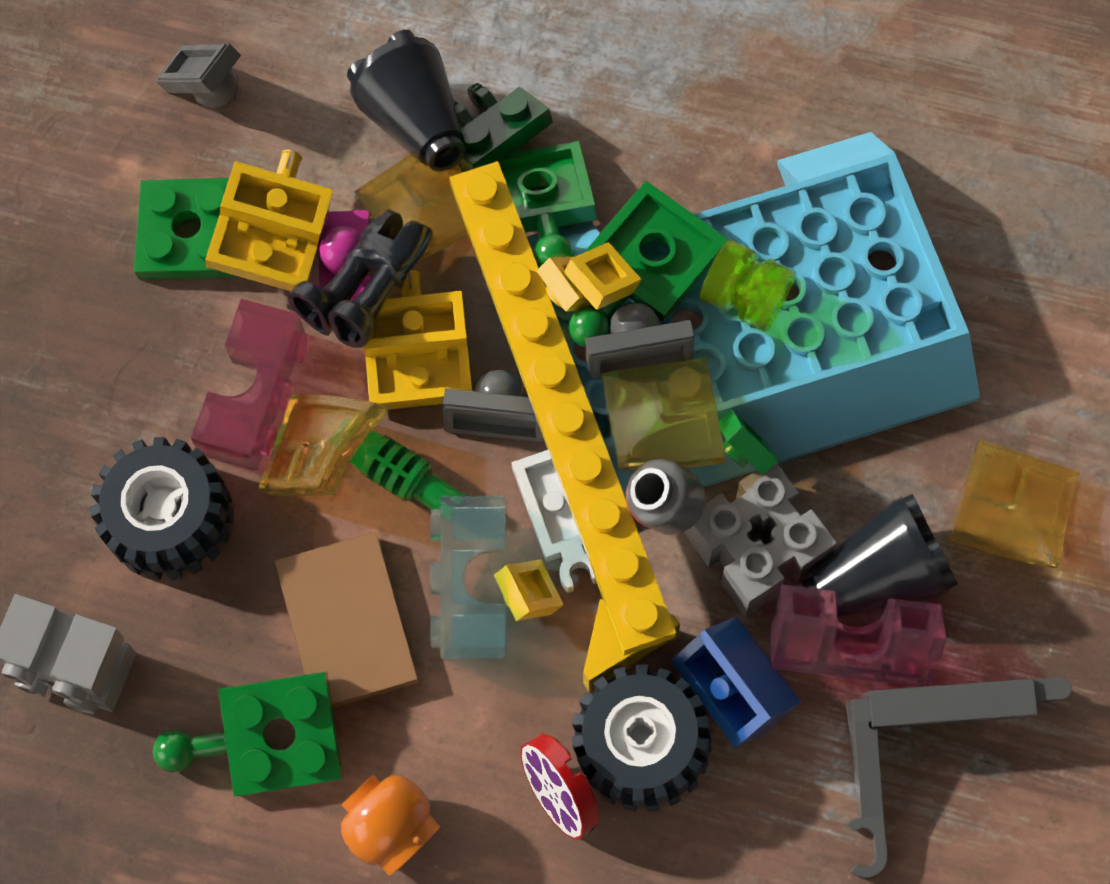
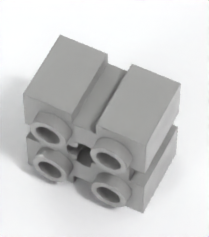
[685,462,837,618]
[0,594,137,715]

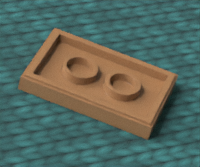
[274,532,419,708]

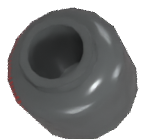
[626,459,705,535]

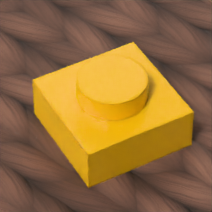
[564,242,642,310]
[537,257,593,312]
[494,559,564,621]

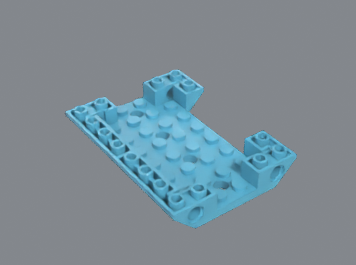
[527,132,980,498]

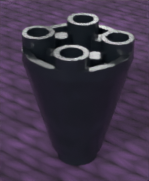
[347,30,465,172]
[801,494,958,619]

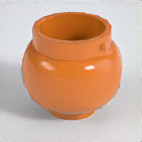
[341,774,441,876]

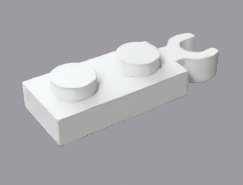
[511,450,597,593]

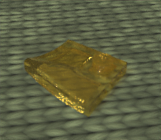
[354,154,469,260]
[602,357,725,470]
[258,394,388,497]
[947,439,1080,569]

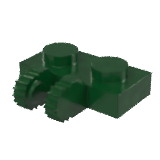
[454,83,554,171]

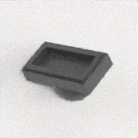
[156,43,241,109]
[585,302,694,380]
[442,370,545,443]

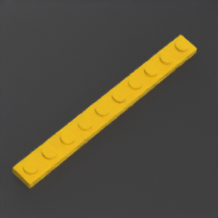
[449,161,676,656]

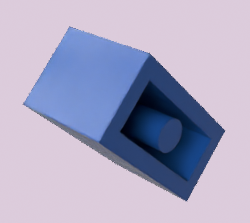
[671,616,801,748]

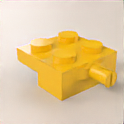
[205,150,333,291]
[363,270,472,412]

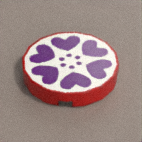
[520,733,600,840]

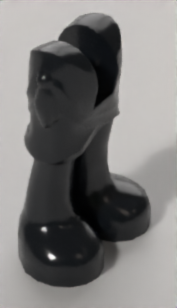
[287,209,433,348]

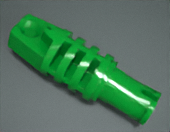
[332,420,470,524]

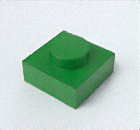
[717,409,778,475]

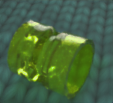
[699,239,797,332]

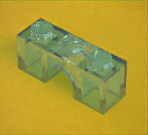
[430,496,507,659]

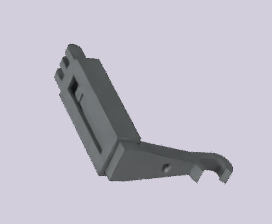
[844,677,1072,877]

